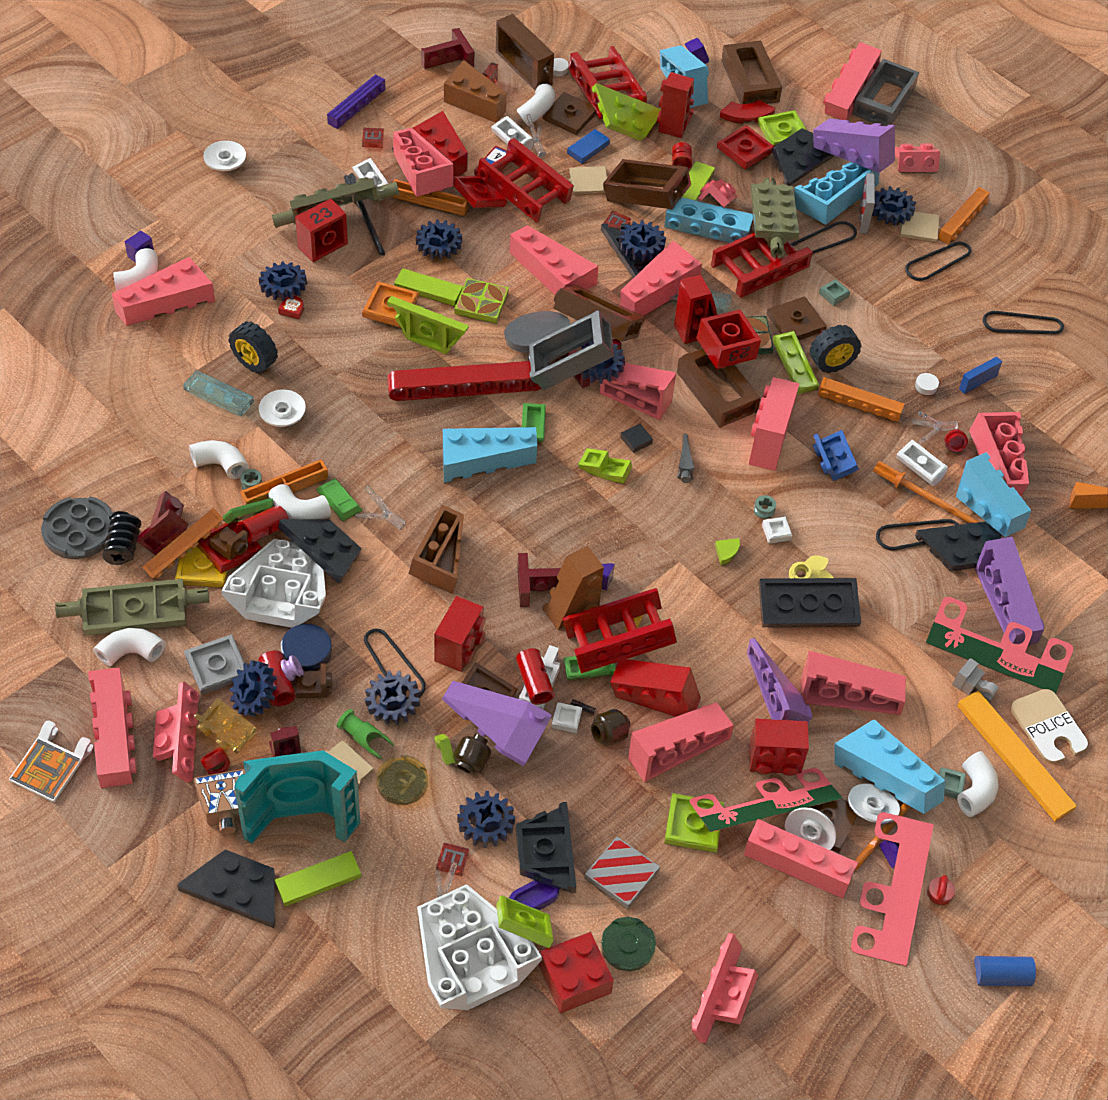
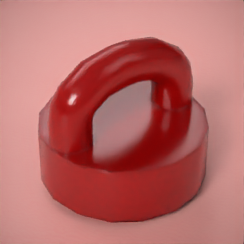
[200,747,230,775]
[927,875,955,905]

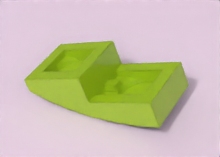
[578,448,633,483]

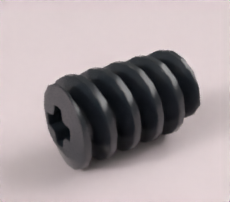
[102,511,142,565]

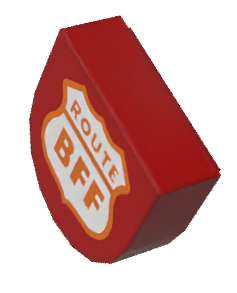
[278,296,304,319]

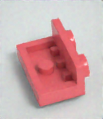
[895,143,940,172]
[698,179,738,208]

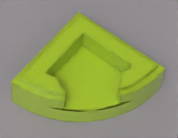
[715,538,740,565]
[434,734,455,765]

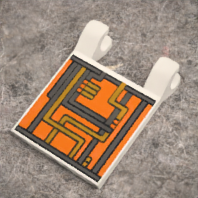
[9,721,94,803]

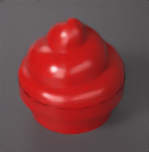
[944,429,968,452]

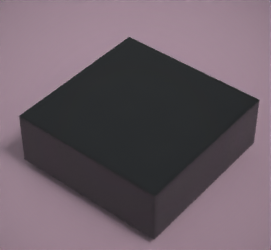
[621,424,653,453]

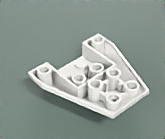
[222,539,326,628]
[417,884,542,1010]

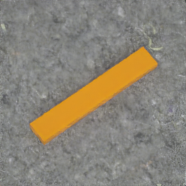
[957,691,1077,822]

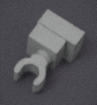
[952,658,999,701]

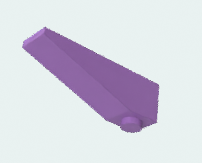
[747,638,812,724]
[442,681,552,766]

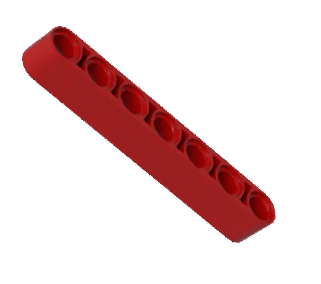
[387,361,542,401]

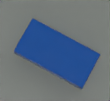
[567,129,610,164]
[959,357,1002,394]

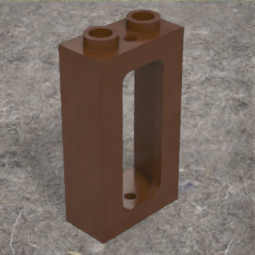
[496,14,554,91]
[721,40,782,104]
[603,159,692,210]
[553,285,646,342]
[677,348,761,428]

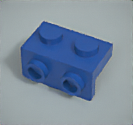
[813,430,859,481]

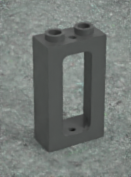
[852,59,919,126]
[528,310,614,390]

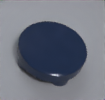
[281,624,332,671]

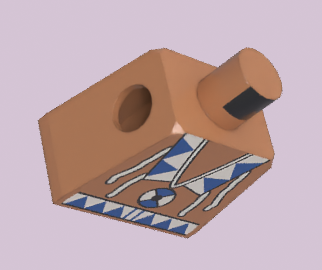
[194,769,245,835]

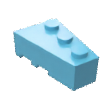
[660,45,709,108]

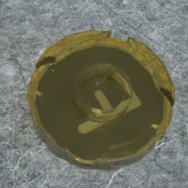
[377,755,428,805]

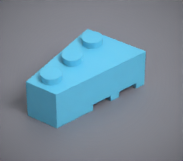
[956,452,1031,537]

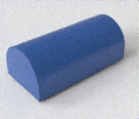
[974,956,1036,986]

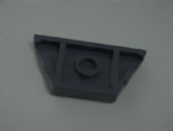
[772,128,835,186]
[601,223,661,278]
[278,519,361,584]
[915,521,1001,571]
[516,802,576,893]
[177,849,275,928]

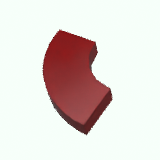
[719,100,776,123]

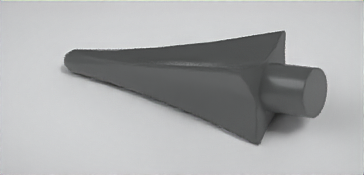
[677,433,695,483]

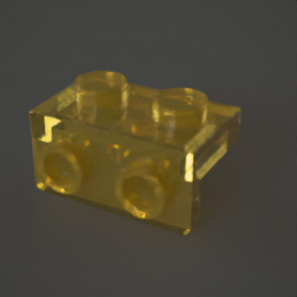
[193,698,258,754]

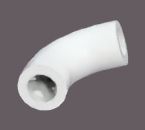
[517,84,555,126]
[114,248,158,292]
[189,440,249,479]
[268,484,331,519]
[93,628,166,667]
[957,751,999,817]

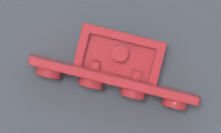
[153,682,199,783]
[692,933,758,1044]

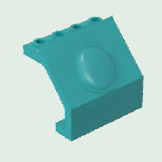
[234,750,361,844]

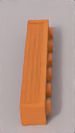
[391,179,469,216]
[938,187,990,245]
[818,377,905,422]
[240,459,329,505]
[142,507,223,579]

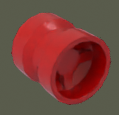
[672,142,693,170]

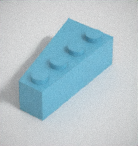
[794,162,880,225]
[443,427,537,483]
[834,720,945,814]

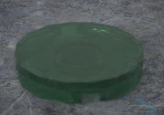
[601,916,656,972]

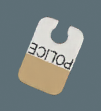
[1011,689,1088,764]

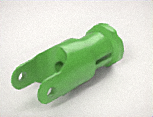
[337,709,394,760]

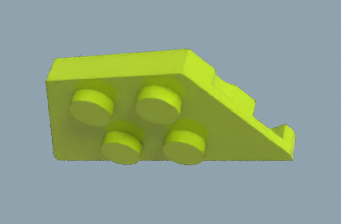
[592,83,661,141]
[387,296,469,354]

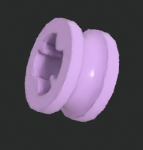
[281,655,304,681]

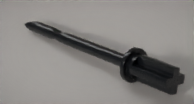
[343,173,385,256]

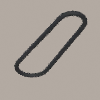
[791,221,857,254]
[905,241,972,281]
[982,311,1064,334]
[876,519,959,550]
[364,628,426,700]

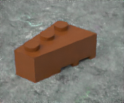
[444,60,507,123]
[408,505,464,594]
[542,546,604,630]

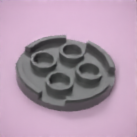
[504,311,570,353]
[41,496,113,559]

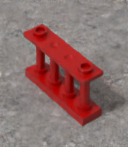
[568,46,647,119]
[477,138,574,223]
[711,232,813,298]
[562,588,677,674]

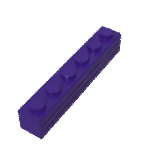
[327,74,386,129]

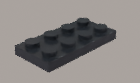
[758,578,861,628]

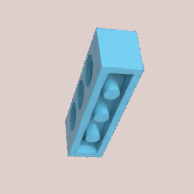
[664,198,753,243]

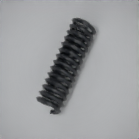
[570,699,597,715]

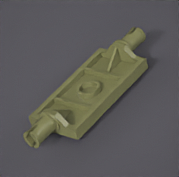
[272,177,400,228]
[750,177,799,258]
[55,579,210,636]

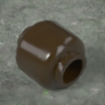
[591,709,631,746]
[453,734,491,775]

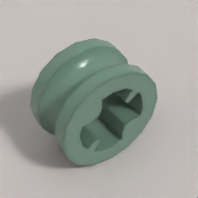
[240,469,263,490]
[754,495,776,519]

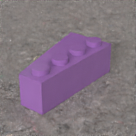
[813,119,895,173]
[975,536,1044,644]

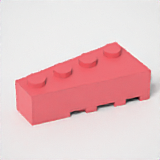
[112,257,215,326]
[749,377,799,471]

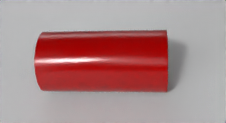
[236,505,289,545]
[515,648,555,705]
[258,650,296,707]

